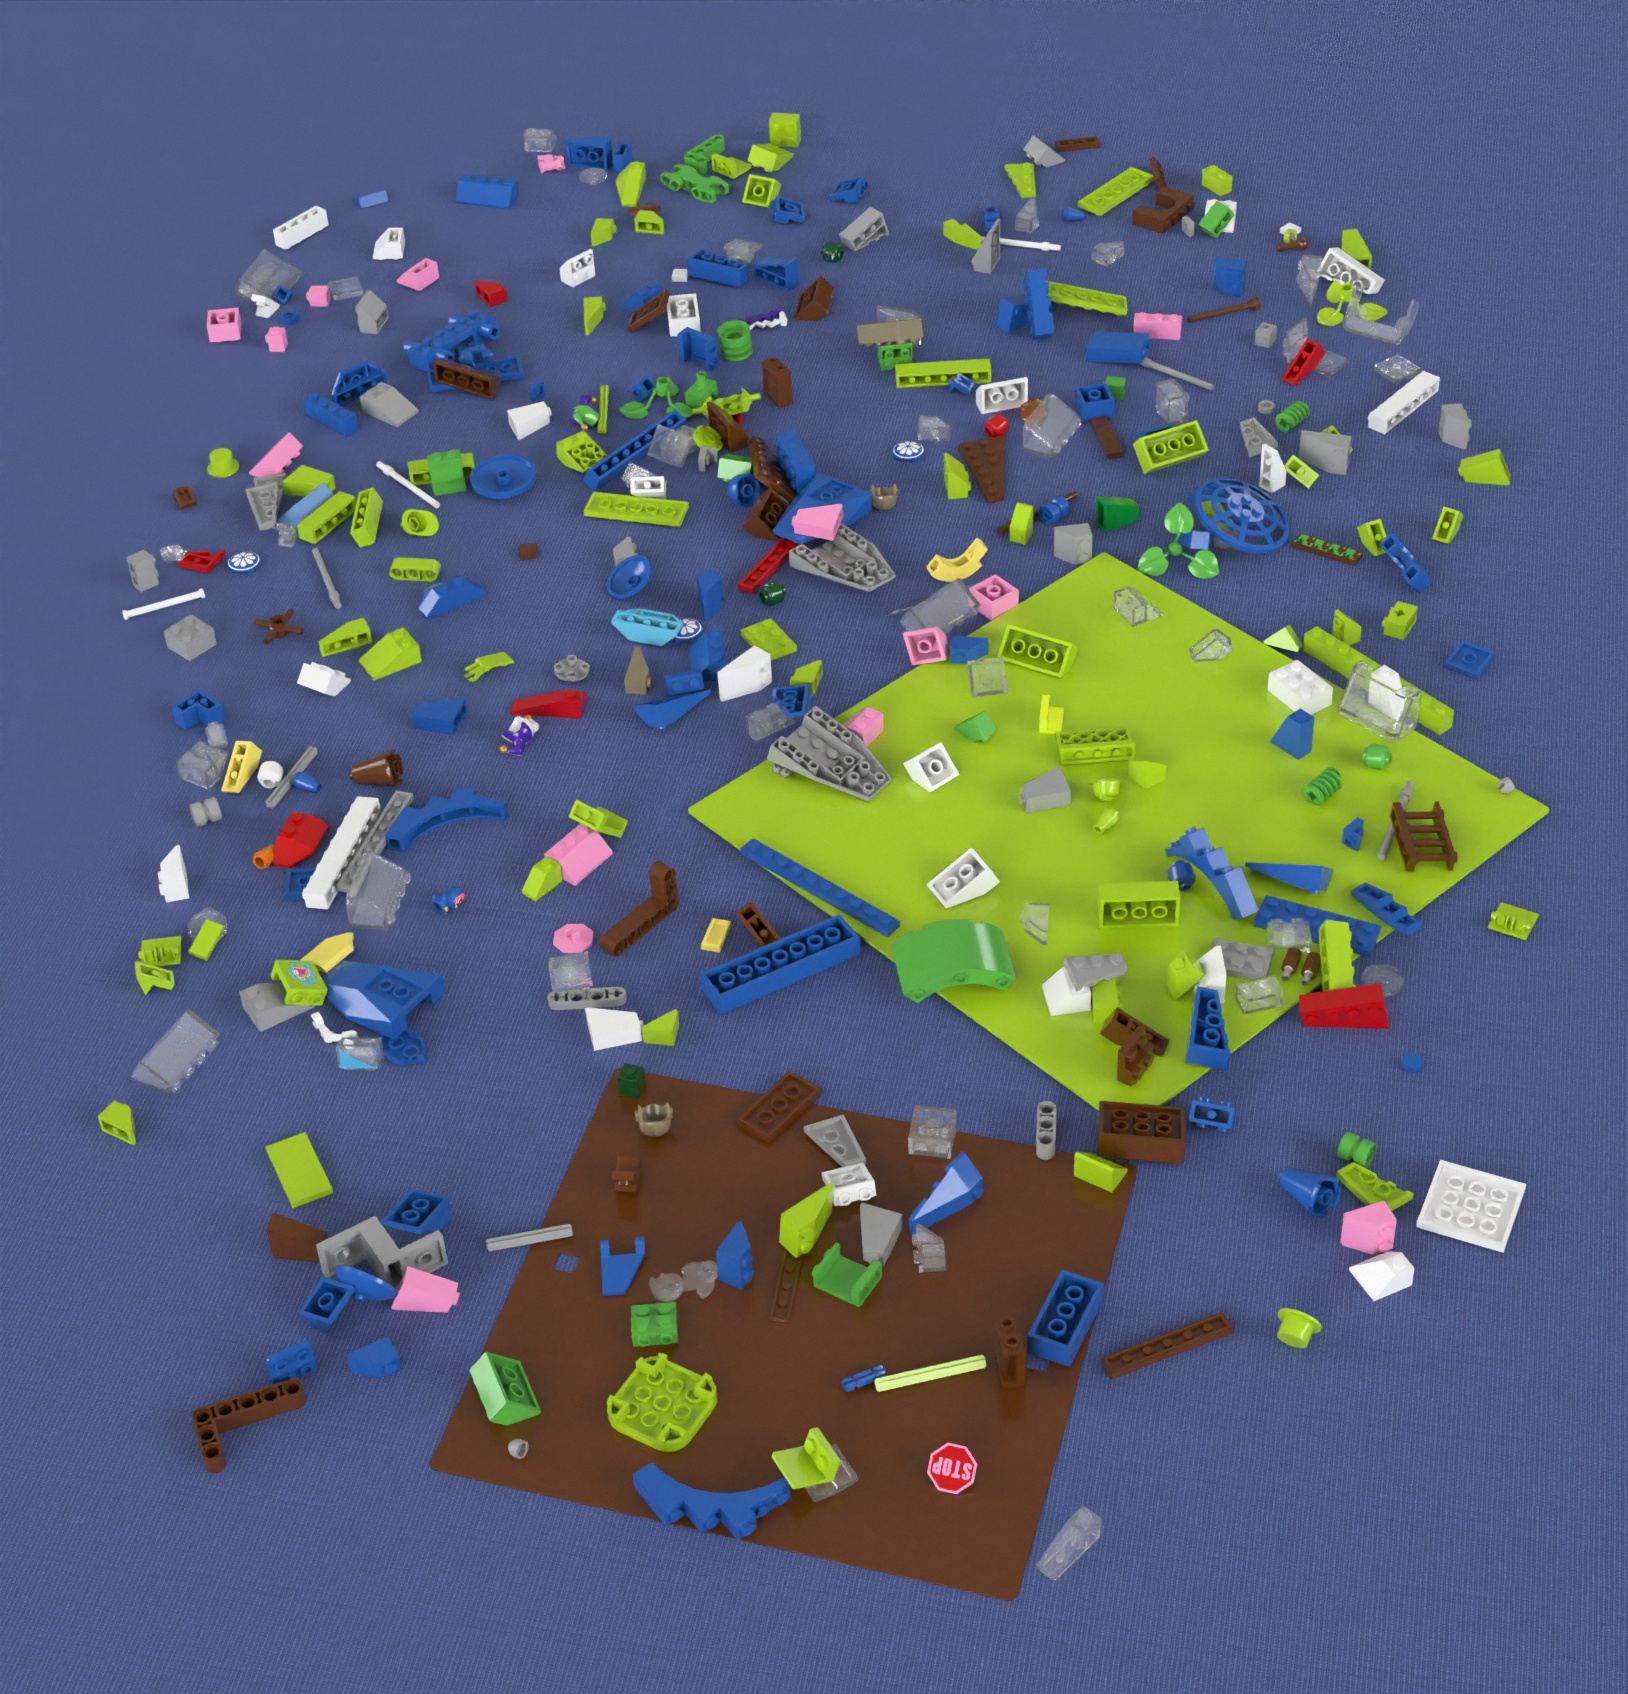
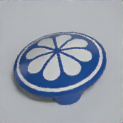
[892,441,925,463]
[227,551,261,574]
[674,618,703,643]

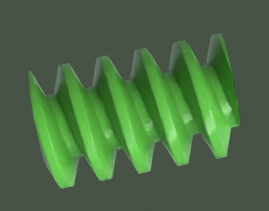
[1275,401,1310,433]
[1302,767,1342,805]

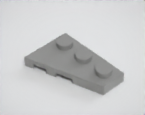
[1240,417,1278,458]
[1063,954,1128,992]

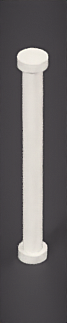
[122,588,205,620]

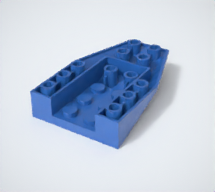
[773,473,873,544]
[321,960,445,1040]

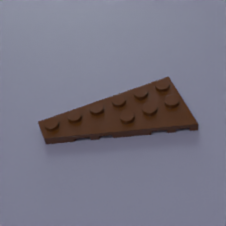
[958,435,1005,504]

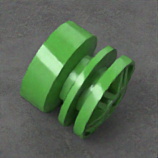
[718,320,753,361]

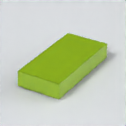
[188,919,225,961]

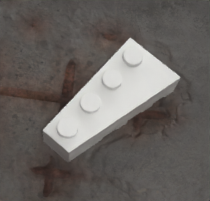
[1315,247,1385,294]

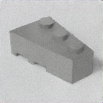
[839,207,890,251]

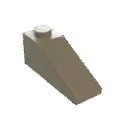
[624,646,653,695]

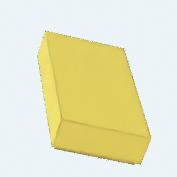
[701,918,732,953]

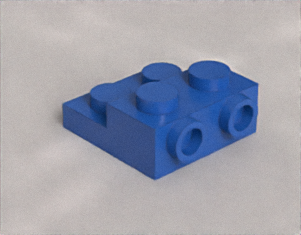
[829,176,868,203]
[770,196,805,224]

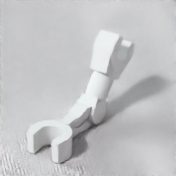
[311,1012,358,1048]

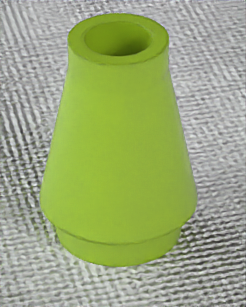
[1093,807,1120,834]

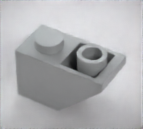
[613,536,638,567]

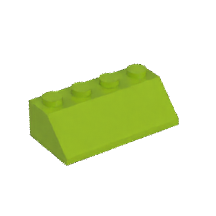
[997,624,1079,678]

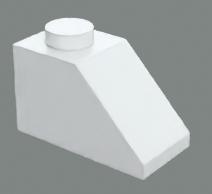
[631,476,666,499]

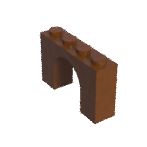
[1132,186,1195,234]

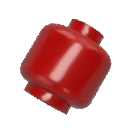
[984,414,1009,438]

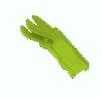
[463,652,514,682]

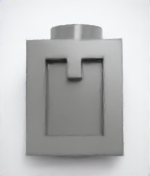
[698,447,718,472]

